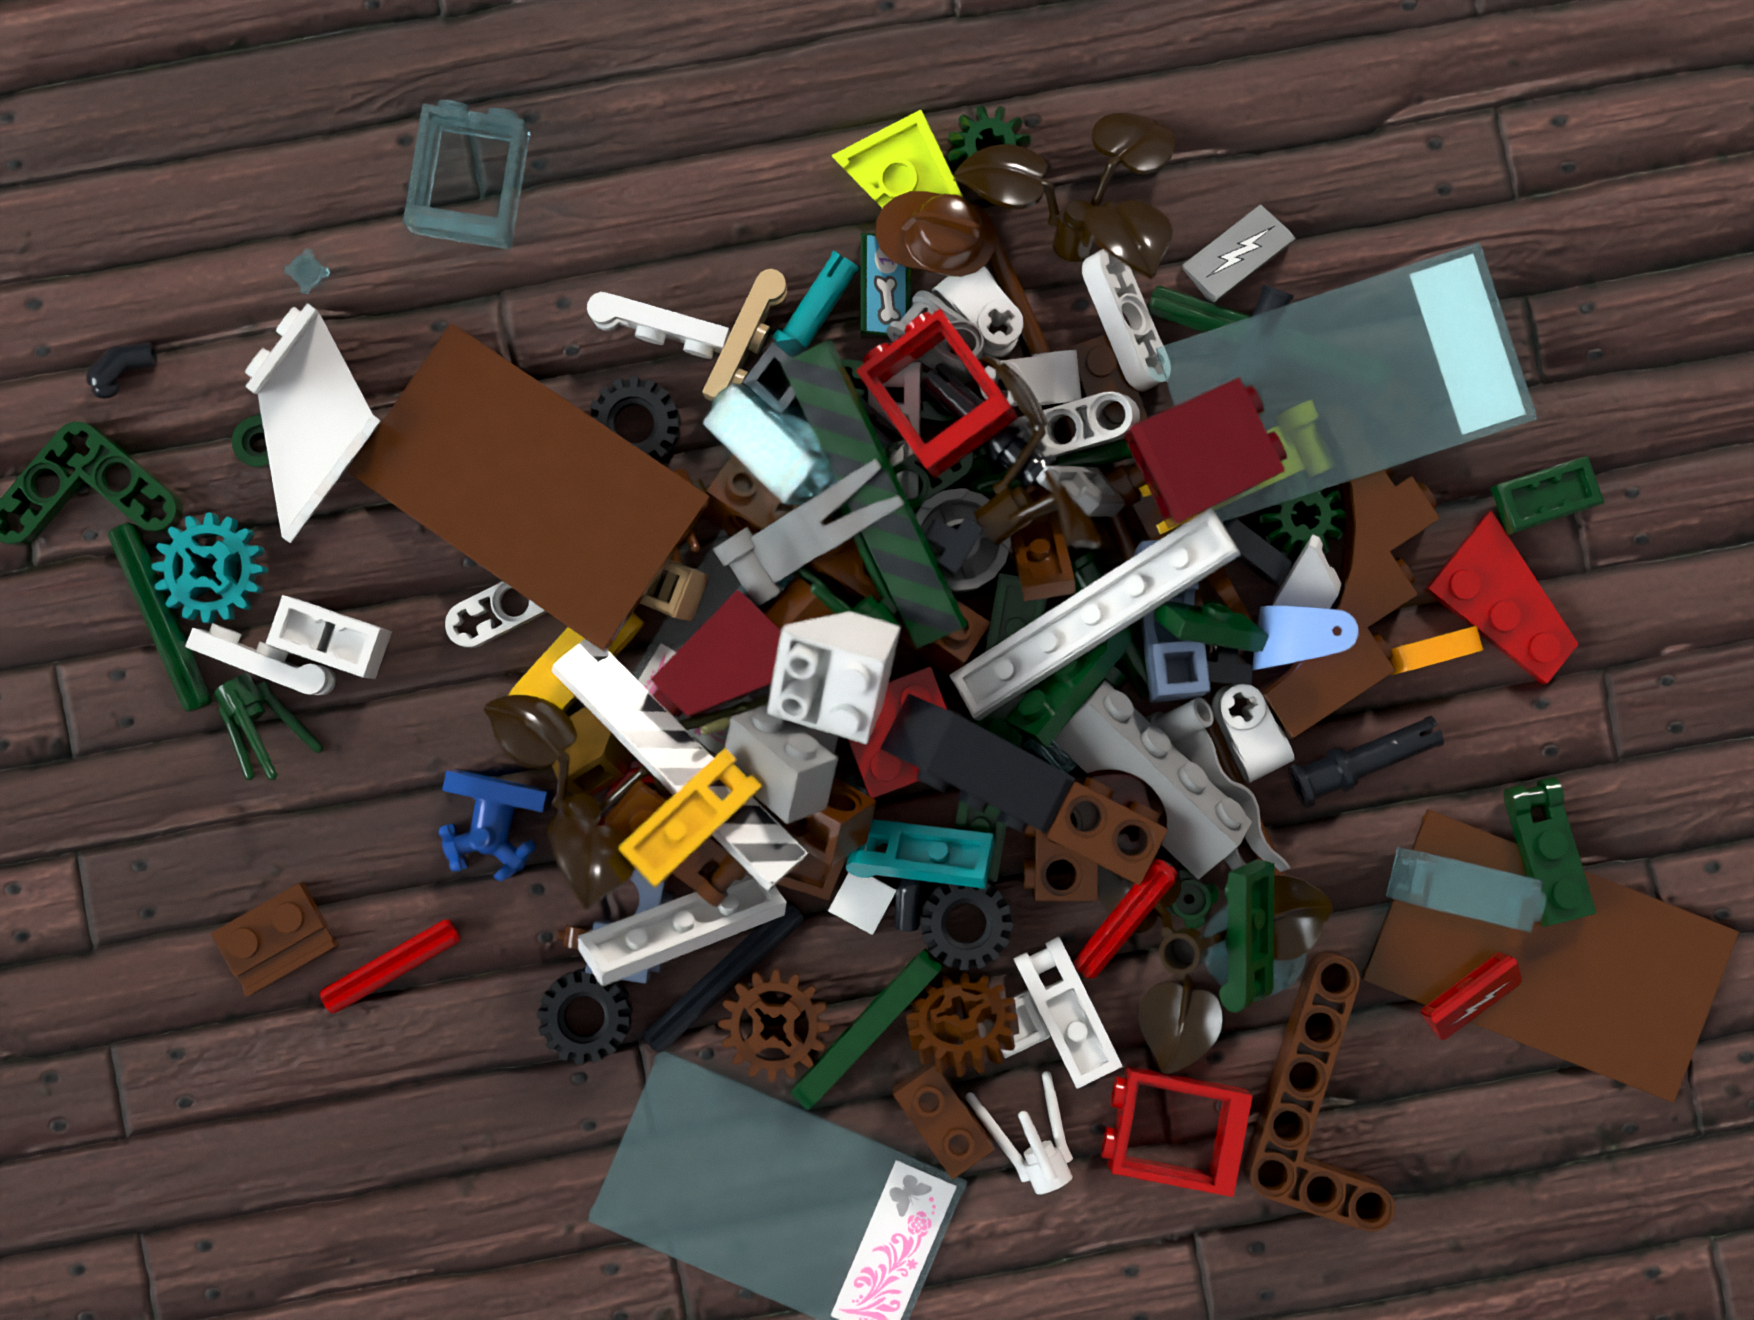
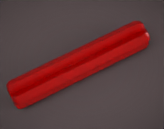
[1073,859,1177,979]
[320,919,461,1014]

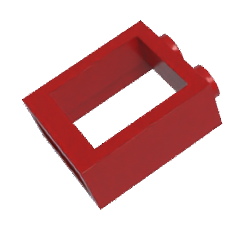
[856,309,1018,479]
[1101,1065,1253,1197]

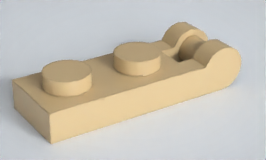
[702,269,788,408]

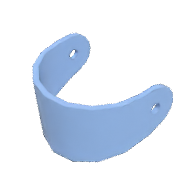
[1252,606,1358,671]

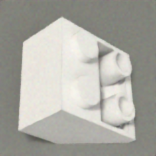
[767,612,900,744]

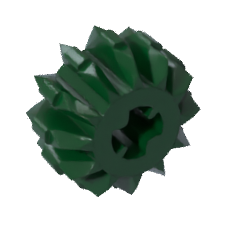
[947,105,1032,165]
[1257,474,1346,557]

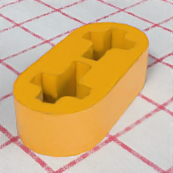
[1389,626,1483,675]

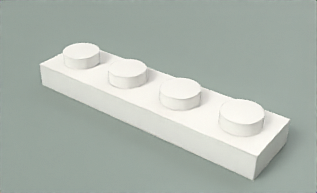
[578,875,786,986]

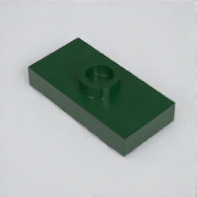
[1491,456,1605,536]
[1153,601,1269,652]

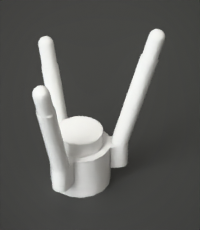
[965,1071,1073,1194]

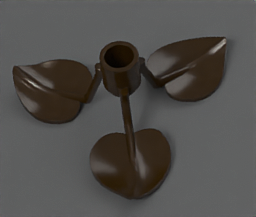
[953,113,1175,280]
[974,356,1112,551]
[483,695,714,909]
[1098,846,1333,1074]

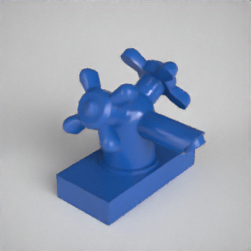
[439,769,553,881]

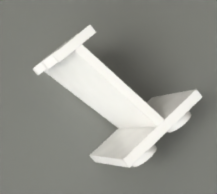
[245,303,382,543]

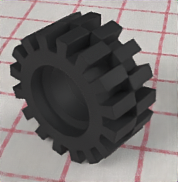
[589,376,681,464]
[920,883,1013,971]
[537,968,633,1064]

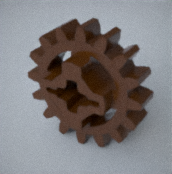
[718,968,830,1082]
[906,973,1020,1077]

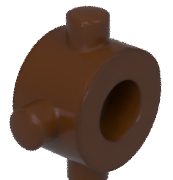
[557,925,593,949]

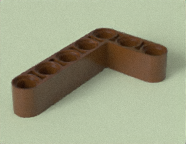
[1243,952,1395,1232]

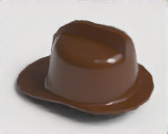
[875,191,996,277]

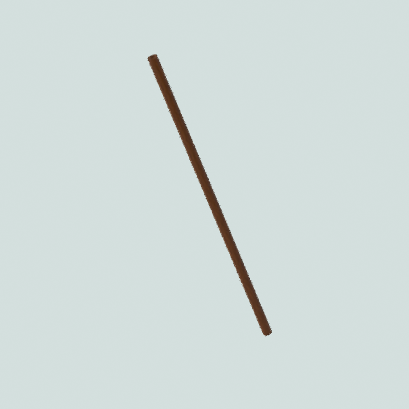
[989,230,1285,875]

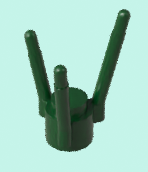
[796,531,902,626]
[213,674,323,781]

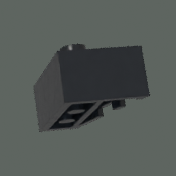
[880,693,1075,834]

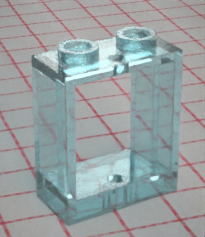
[403,100,530,250]
[702,383,838,505]
[1386,847,1546,932]

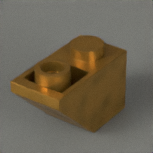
[552,707,633,797]

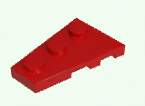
[1424,510,1579,684]

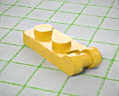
[618,748,763,888]

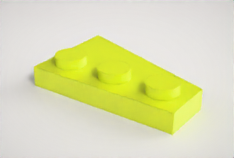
[831,110,964,208]

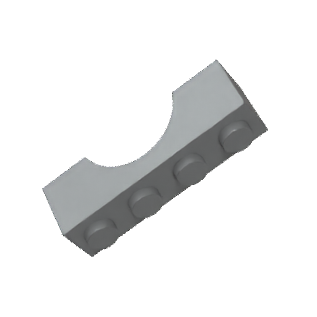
[1053,680,1253,880]

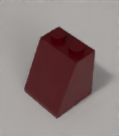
[1123,377,1287,528]
[650,589,781,718]

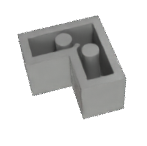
[725,705,838,824]

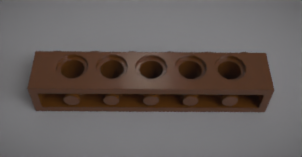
[702,452,991,679]

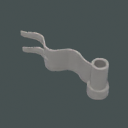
[713,459,904,607]
[1144,698,1290,872]

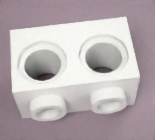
[266,595,392,679]

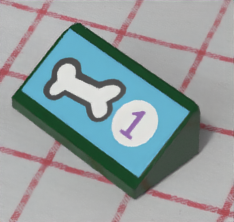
[861,233,911,339]

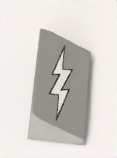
[1181,204,1296,304]

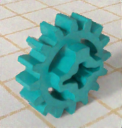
[152,513,268,624]

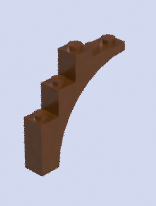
[1261,402,1440,739]

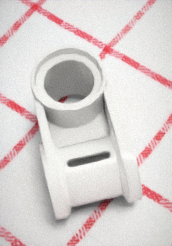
[932,266,1023,357]
[979,350,1081,406]
[1211,684,1295,784]

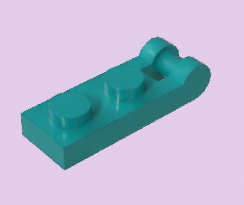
[846,819,995,889]

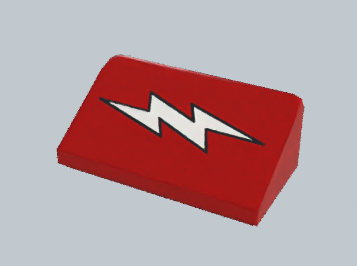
[1419,952,1522,1041]

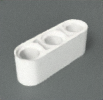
[1000,391,1140,464]

